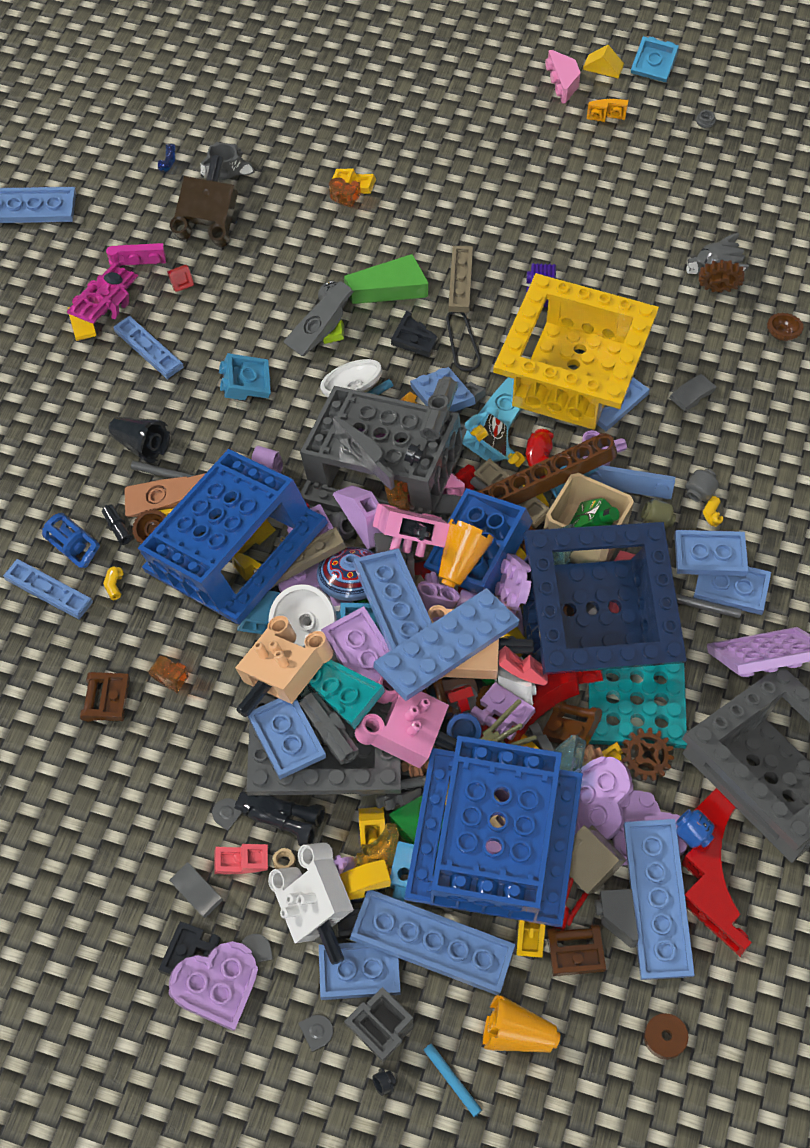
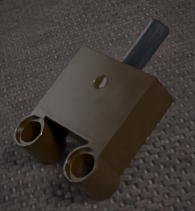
[170,155,238,247]

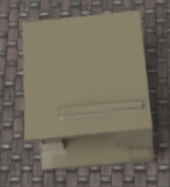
[569,825,627,894]

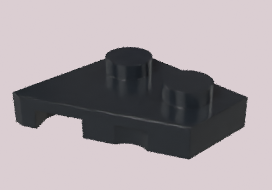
[391,311,438,357]

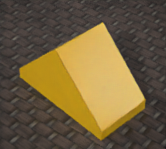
[583,44,624,78]
[516,920,545,958]

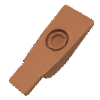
[125,473,206,518]

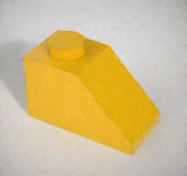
[358,807,388,866]

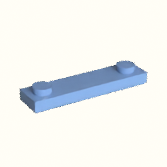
[113,316,184,379]
[589,465,675,499]
[3,559,93,620]

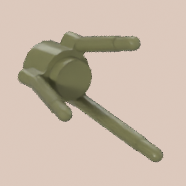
[480,699,537,746]

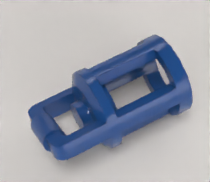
[42,513,100,568]
[447,712,481,739]

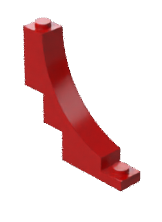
[481,670,603,744]
[682,788,752,957]

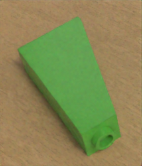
[344,254,428,304]

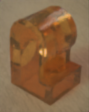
[329,178,360,208]
[384,480,410,511]
[148,655,189,693]

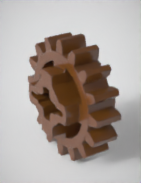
[699,260,745,293]
[619,728,674,782]

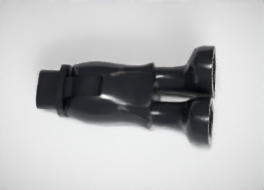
[234,791,326,847]

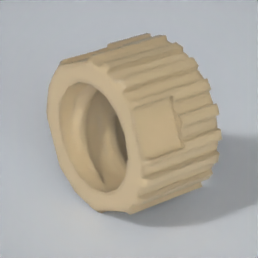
[273,848,296,869]

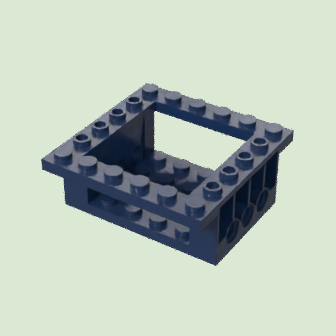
[520,522,687,675]

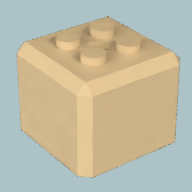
[544,473,634,564]

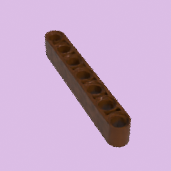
[477,433,617,505]

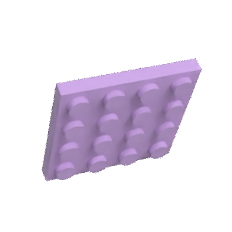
[707,627,810,677]

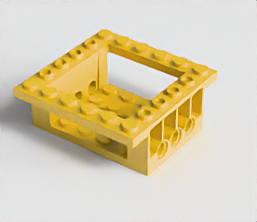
[493,273,659,430]

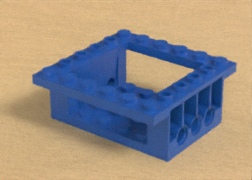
[138,449,328,625]
[404,736,583,928]

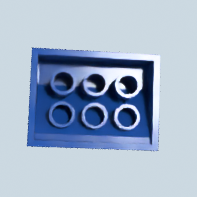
[424,488,533,595]

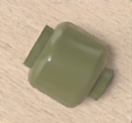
[641,499,676,530]

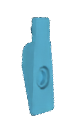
[478,377,523,430]

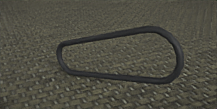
[446,312,481,372]

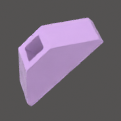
[333,485,382,550]

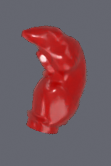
[526,429,554,479]

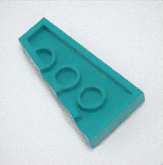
[308,659,385,729]

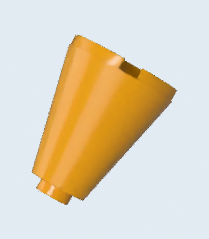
[438,519,494,588]
[483,995,560,1053]

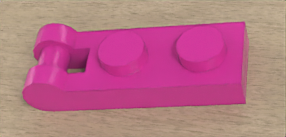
[106,243,166,267]

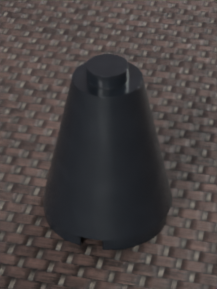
[108,417,170,463]

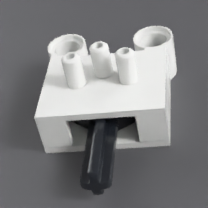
[268,842,354,965]

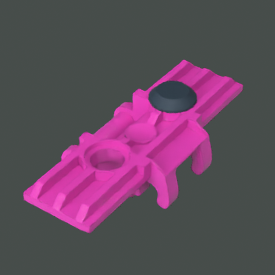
[67,264,138,324]

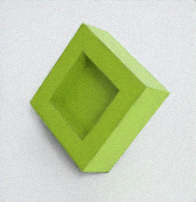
[323,319,344,344]

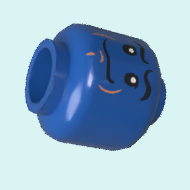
[676,809,715,848]

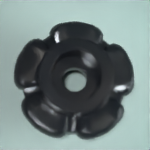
[404,443,423,466]
[372,1068,396,1096]

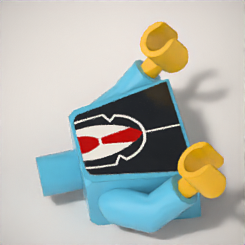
[462,407,526,467]

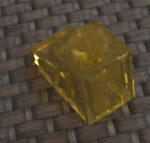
[354,823,399,876]

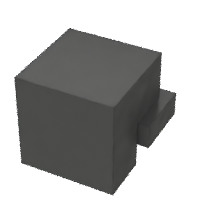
[344,987,413,1062]

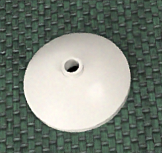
[320,359,382,397]
[269,584,336,648]

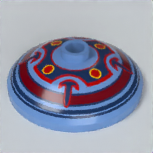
[317,547,376,601]

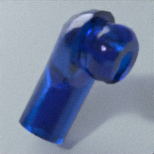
[158,143,175,172]

